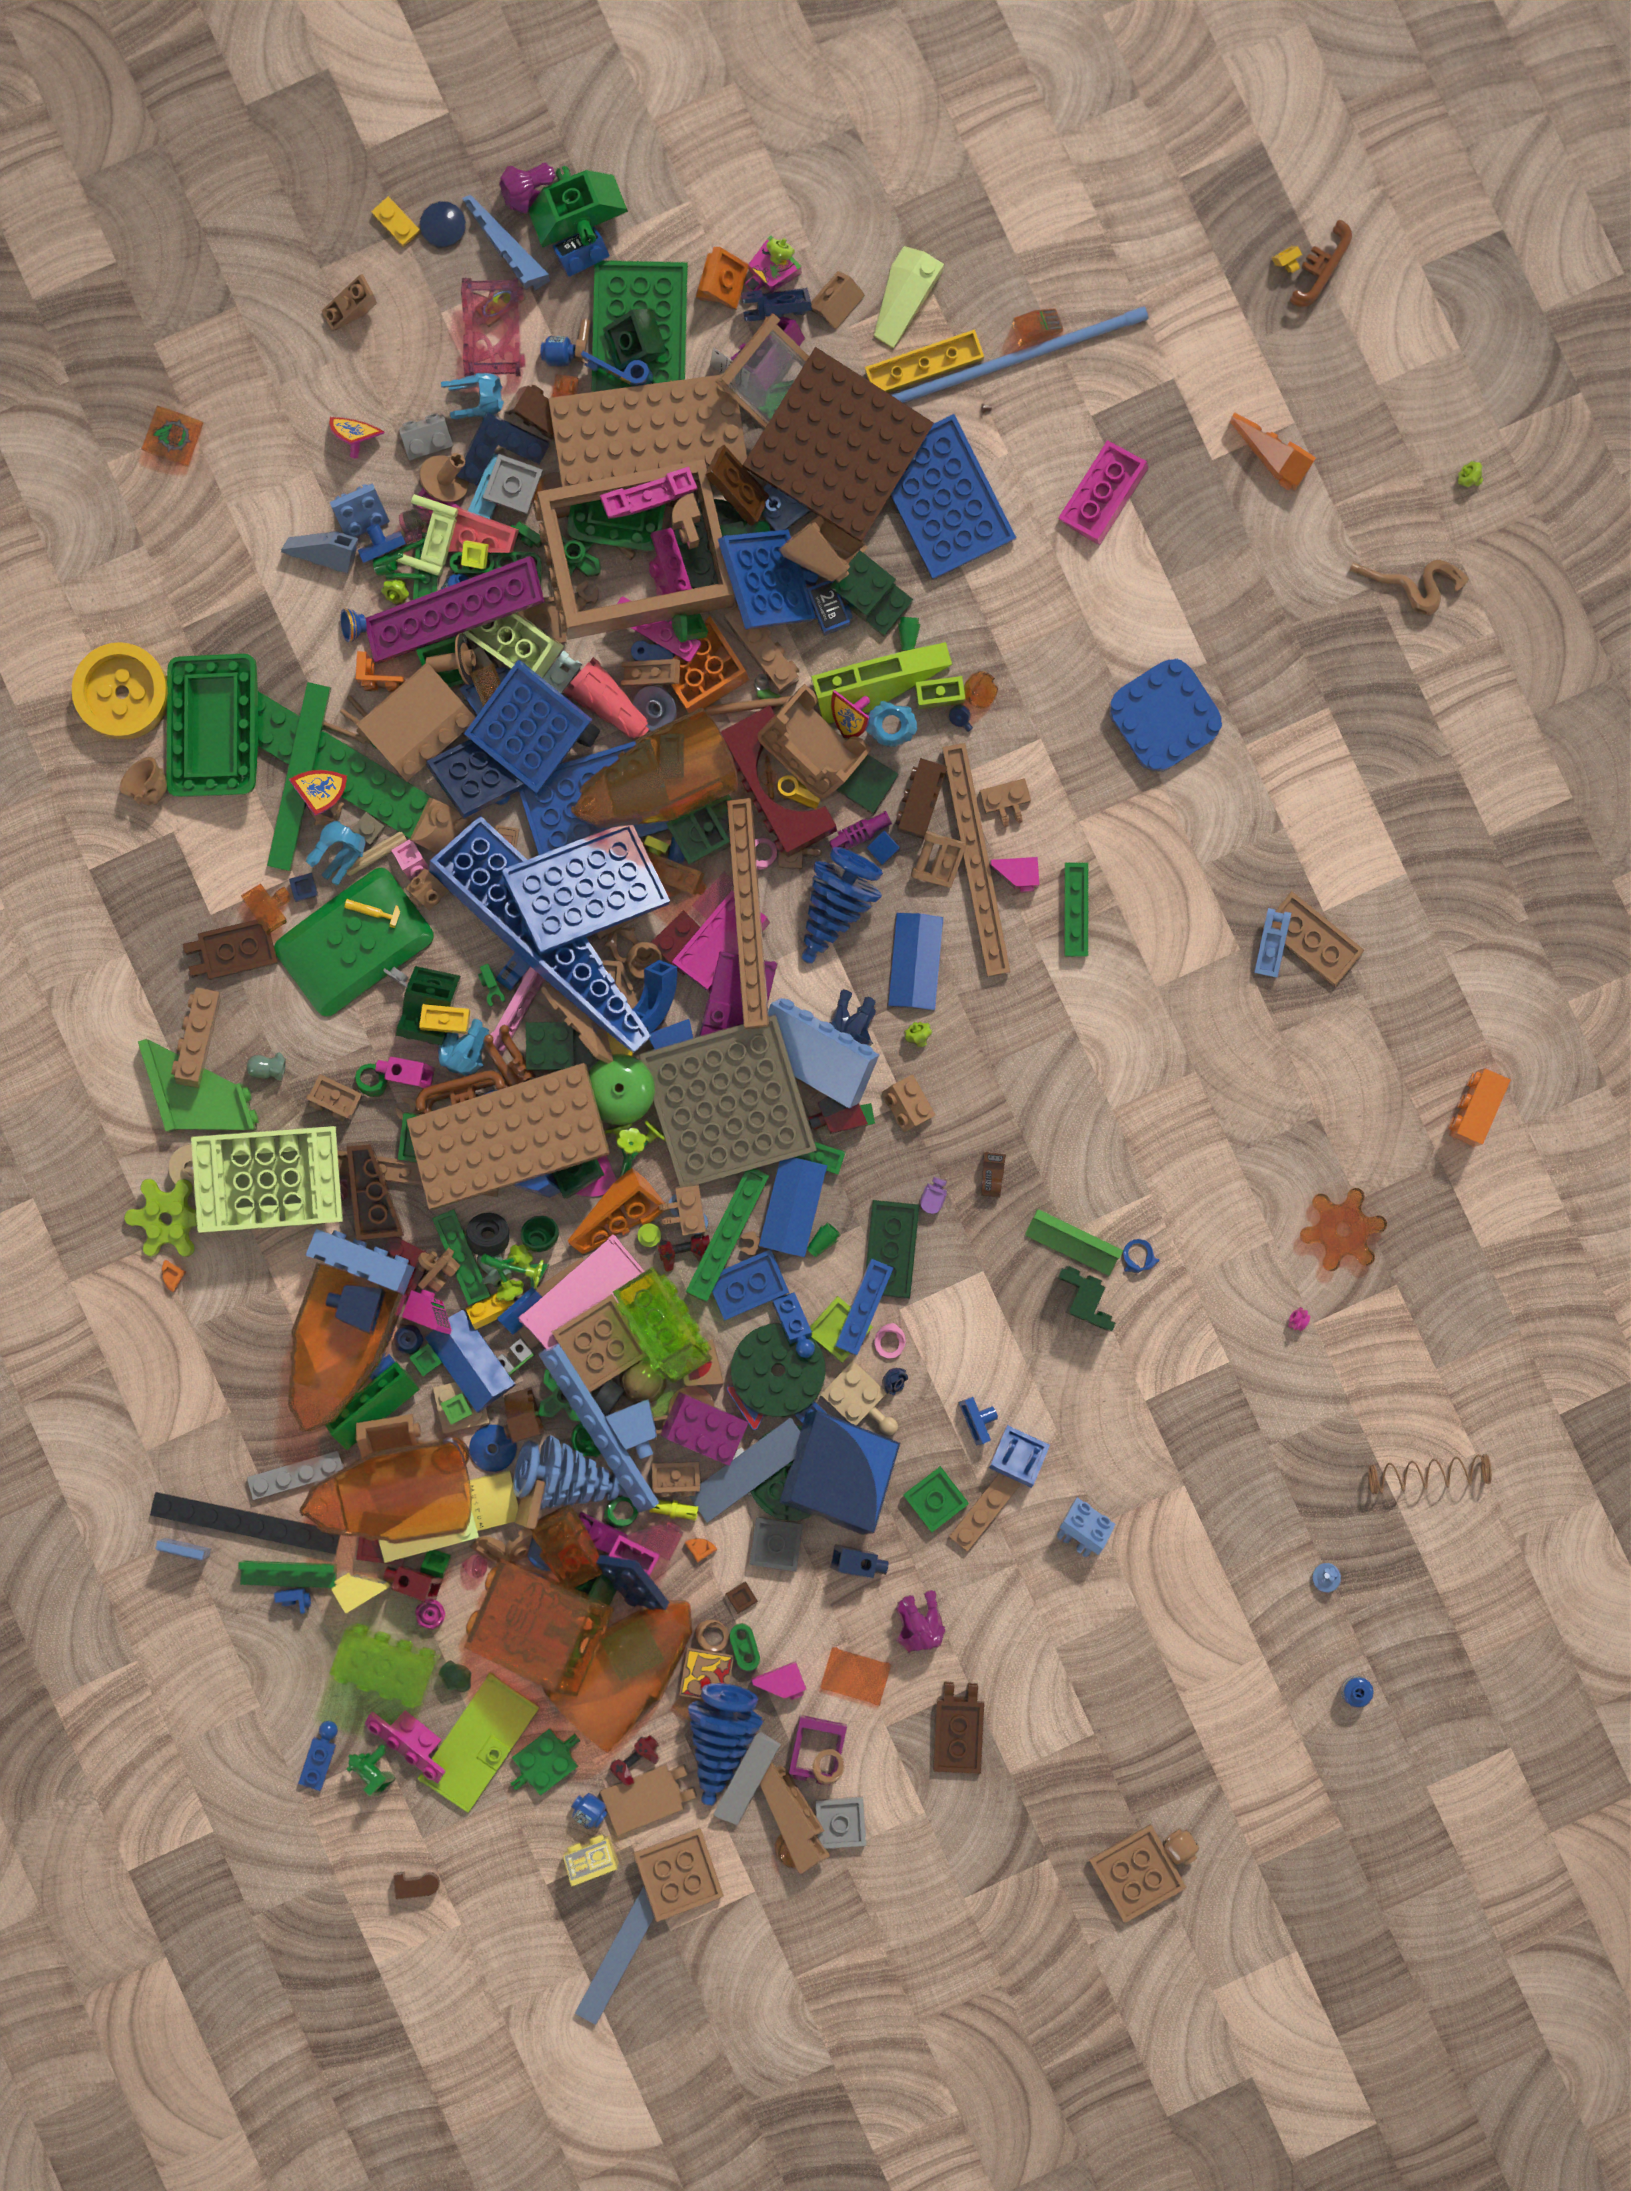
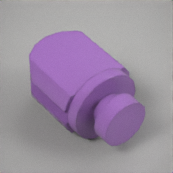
[920,1177,947,1214]

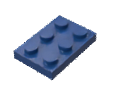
[712,1249,790,1321]

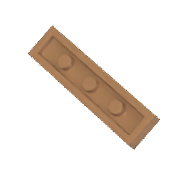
[949,1473,1022,1551]

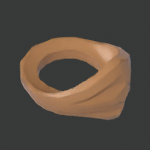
[696,1619,730,1652]
[812,1749,844,1785]

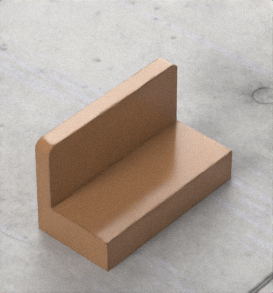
[811,271,865,329]

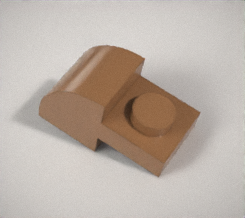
[672,493,701,549]

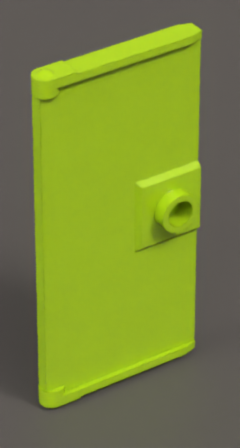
[417,1672,540,1813]

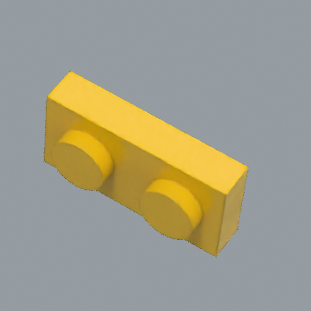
[371,196,420,248]
[419,1004,471,1034]
[466,1293,515,1330]

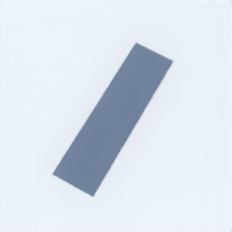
[689,1417,800,1523]

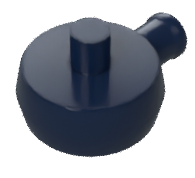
[949,705,973,732]

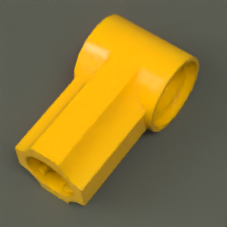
[776,775,821,810]

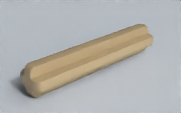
[347,832,407,876]

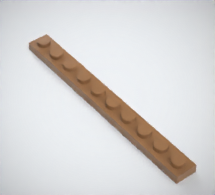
[942,743,1011,977]
[727,798,769,1030]

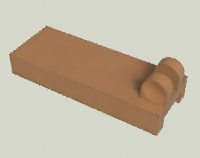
[621,659,680,687]

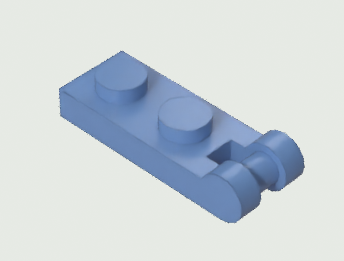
[1254,908,1292,978]

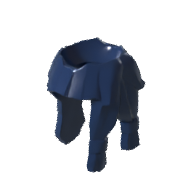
[829,989,876,1046]

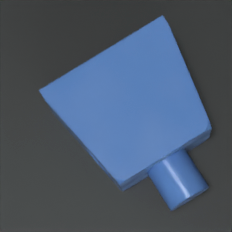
[606,1399,657,1459]

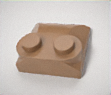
[410,797,471,854]

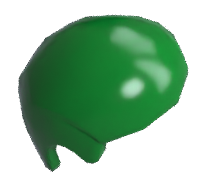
[570,1422,601,1457]

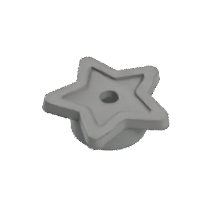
[383,967,408,987]

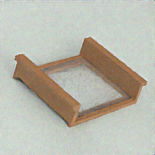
[715,314,809,429]

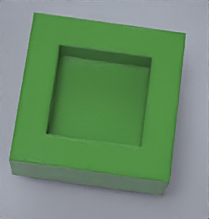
[440,1393,473,1425]

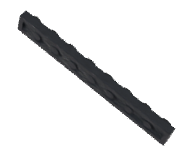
[150,1492,341,1554]

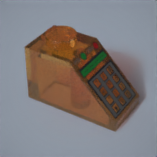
[1012,308,1064,347]

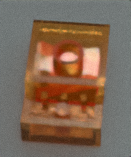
[530,1504,603,1590]

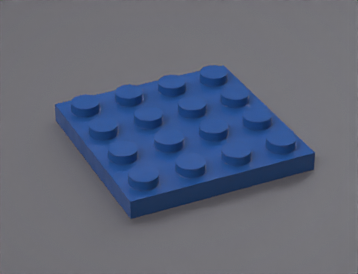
[717,530,816,629]
[464,660,593,793]

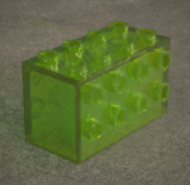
[613,1266,713,1384]
[329,1623,441,1708]

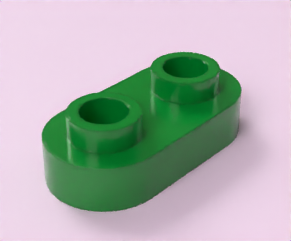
[730,1623,760,1671]

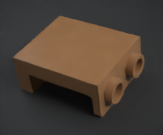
[356,1414,425,1473]

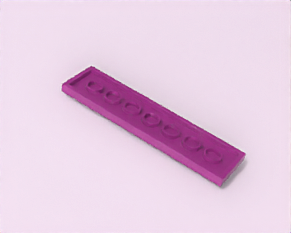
[365,556,545,664]

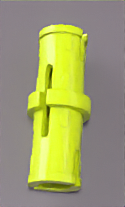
[649,1499,699,1521]

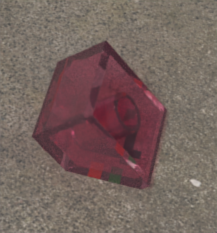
[627,1520,684,1560]

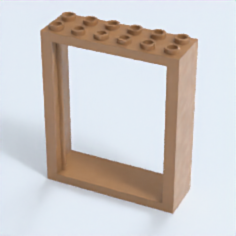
[534,459,735,640]

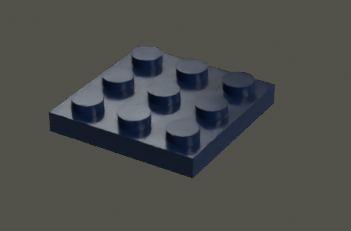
[426,739,524,819]

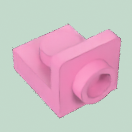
[392,839,429,881]

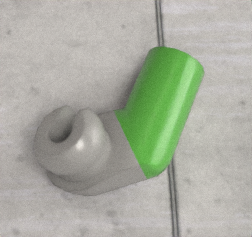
[754,674,781,699]

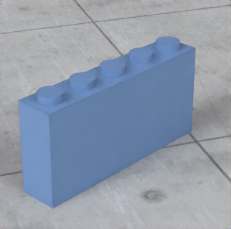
[768,998,879,1109]

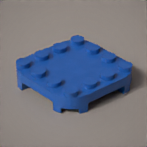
[1109,658,1222,772]

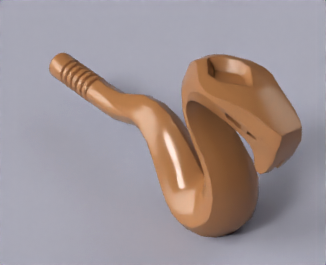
[1349,560,1469,615]

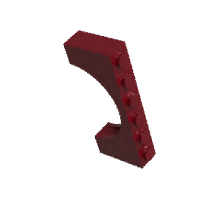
[719,705,837,857]

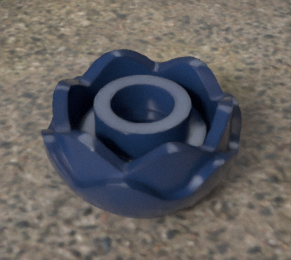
[393,1325,423,1354]
[882,1368,908,1396]

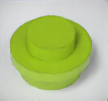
[638,1223,661,1247]

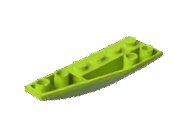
[811,642,952,724]

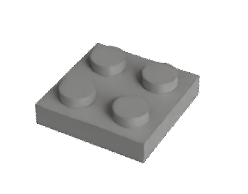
[483,454,543,515]
[816,1797,866,1849]

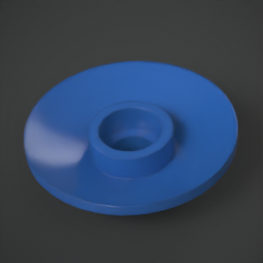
[469,1424,517,1472]

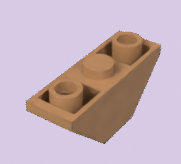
[322,274,377,331]

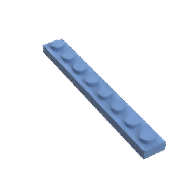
[539,1344,659,1513]

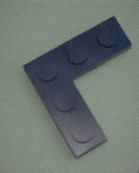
[457,412,550,485]

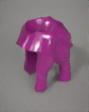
[499,163,556,214]
[896,1590,946,1654]

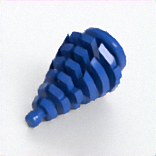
[801,847,883,964]
[688,1683,763,1806]

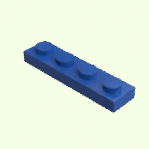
[835,1259,893,1355]

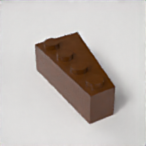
[347,1141,404,1240]

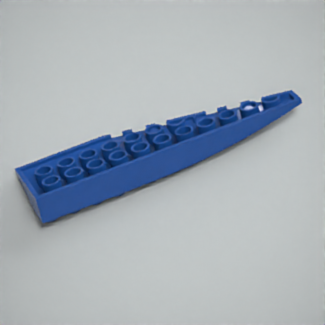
[429,816,651,1053]

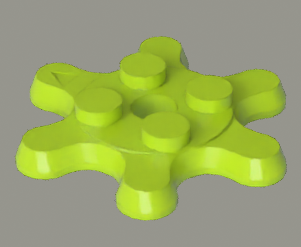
[124,1179,197,1257]

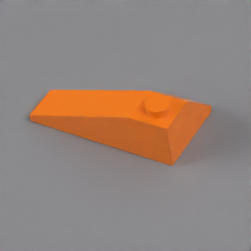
[1229,412,1316,491]
[567,1168,665,1254]

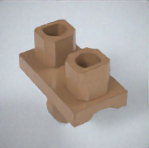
[418,1248,460,1292]

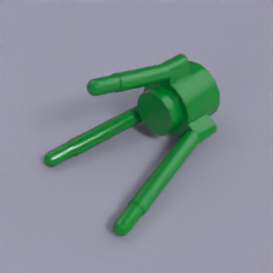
[373,538,426,580]

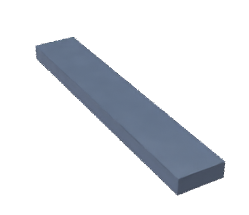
[575,1886,654,2025]

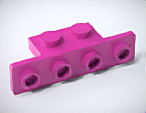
[649,528,692,596]
[617,596,701,662]
[365,1710,445,1783]

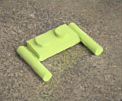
[396,494,458,576]

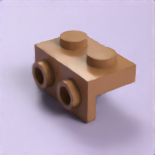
[306,1074,363,1121]
[882,1074,935,1133]
[652,1462,700,1497]

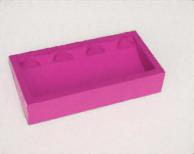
[672,890,770,994]

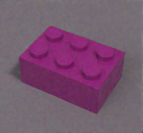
[660,1392,749,1466]

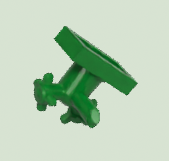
[346,1744,396,1797]

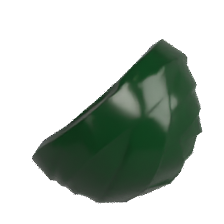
[521,1216,559,1252]

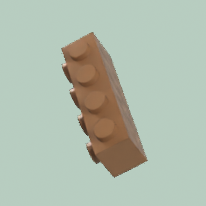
[724,605,800,694]
[171,987,221,1088]

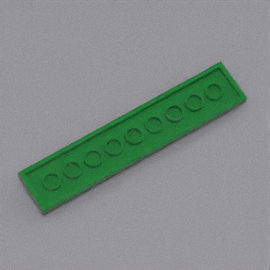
[258,691,434,852]

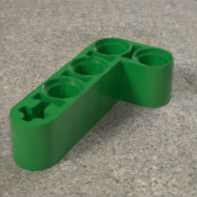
[450,552,543,590]

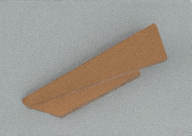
[760,1762,830,1874]

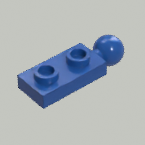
[773,1292,815,1358]
[298,1721,338,1791]

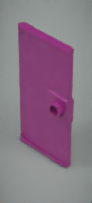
[699,951,778,1036]

